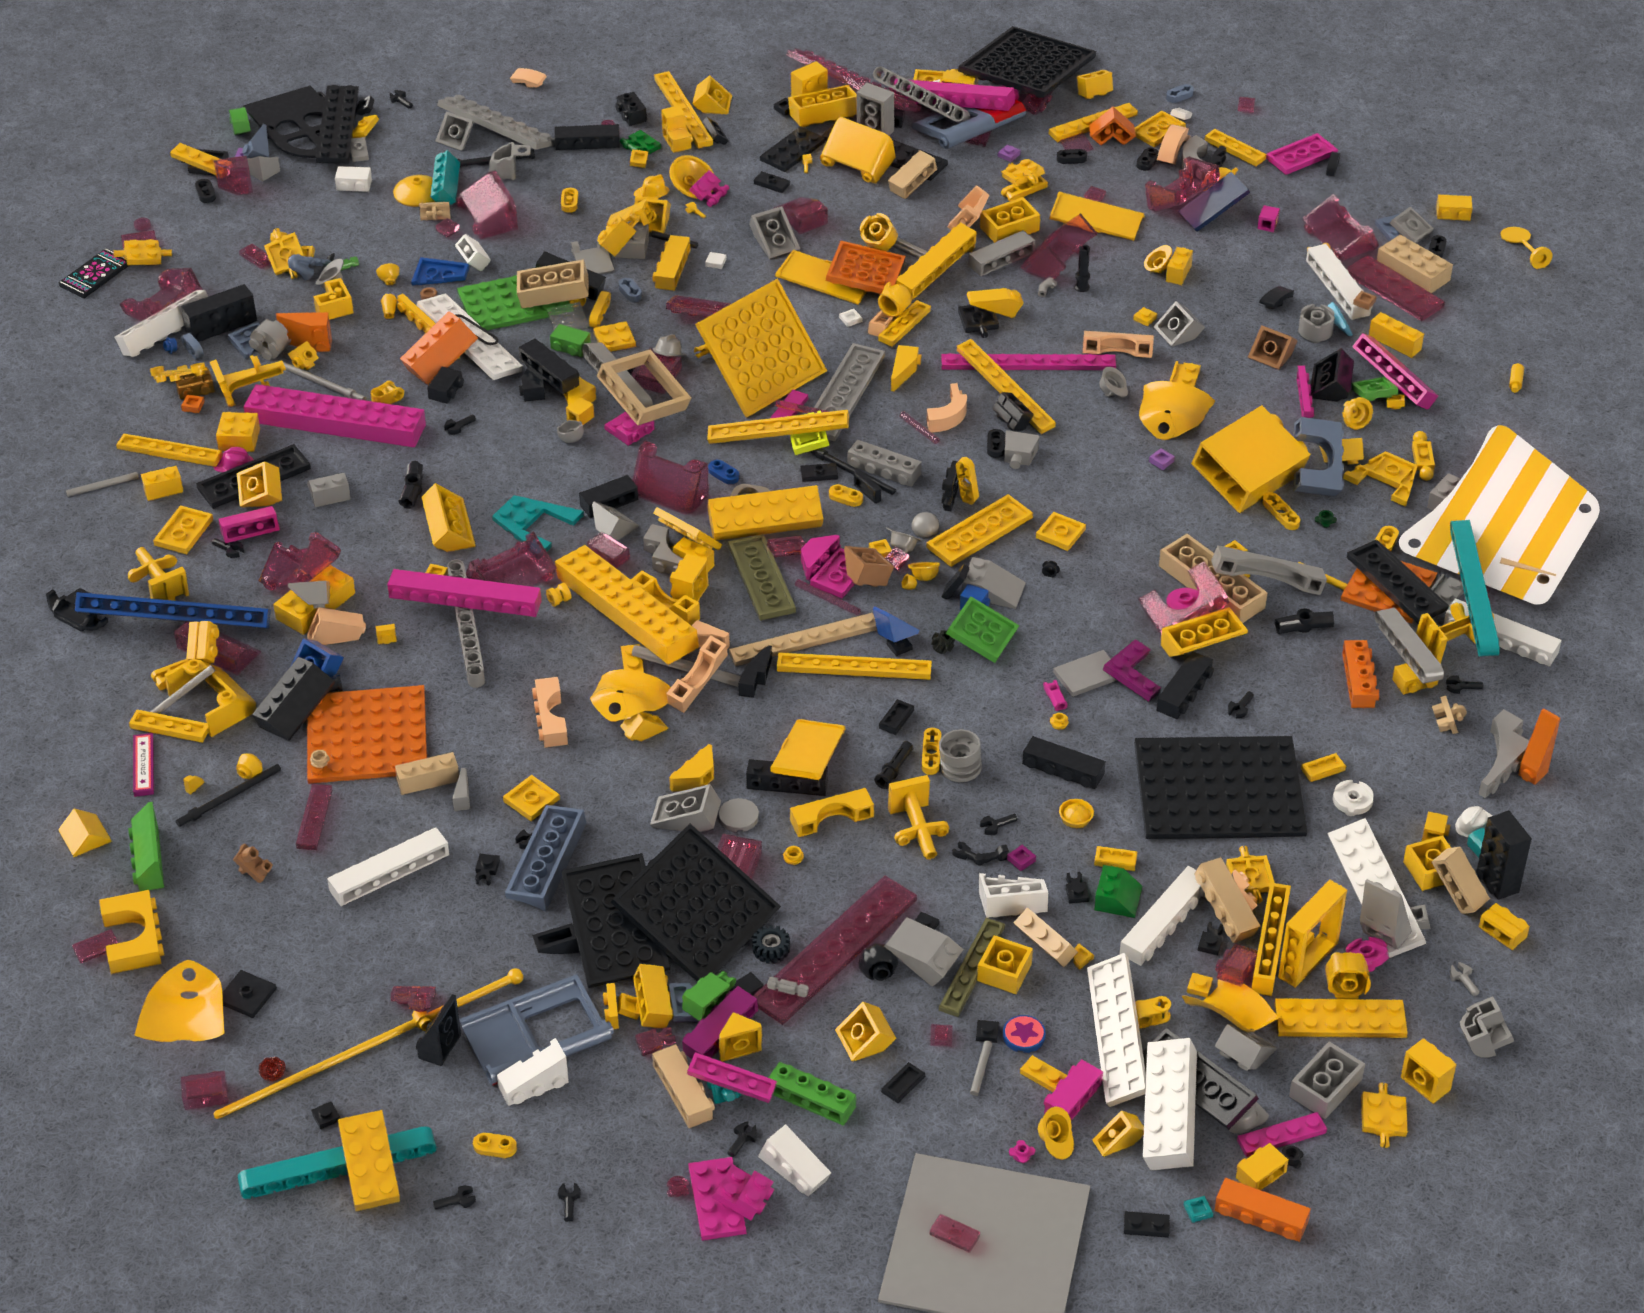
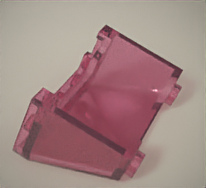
[1145,157,1220,212]
[456,170,518,239]
[1302,194,1379,261]
[120,267,203,321]
[632,441,709,514]
[466,531,557,586]
[258,532,341,591]

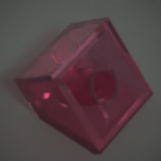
[214,156,253,195]

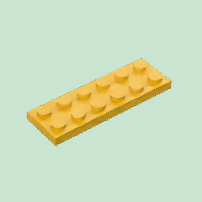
[926,494,1033,567]
[1275,998,1408,1038]

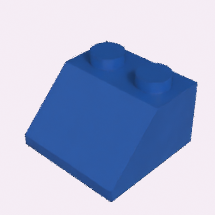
[290,638,344,678]

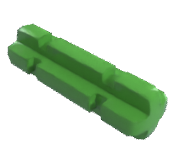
[326,256,359,271]

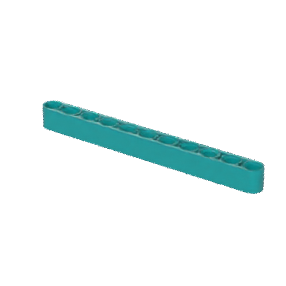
[1450,520,1500,657]

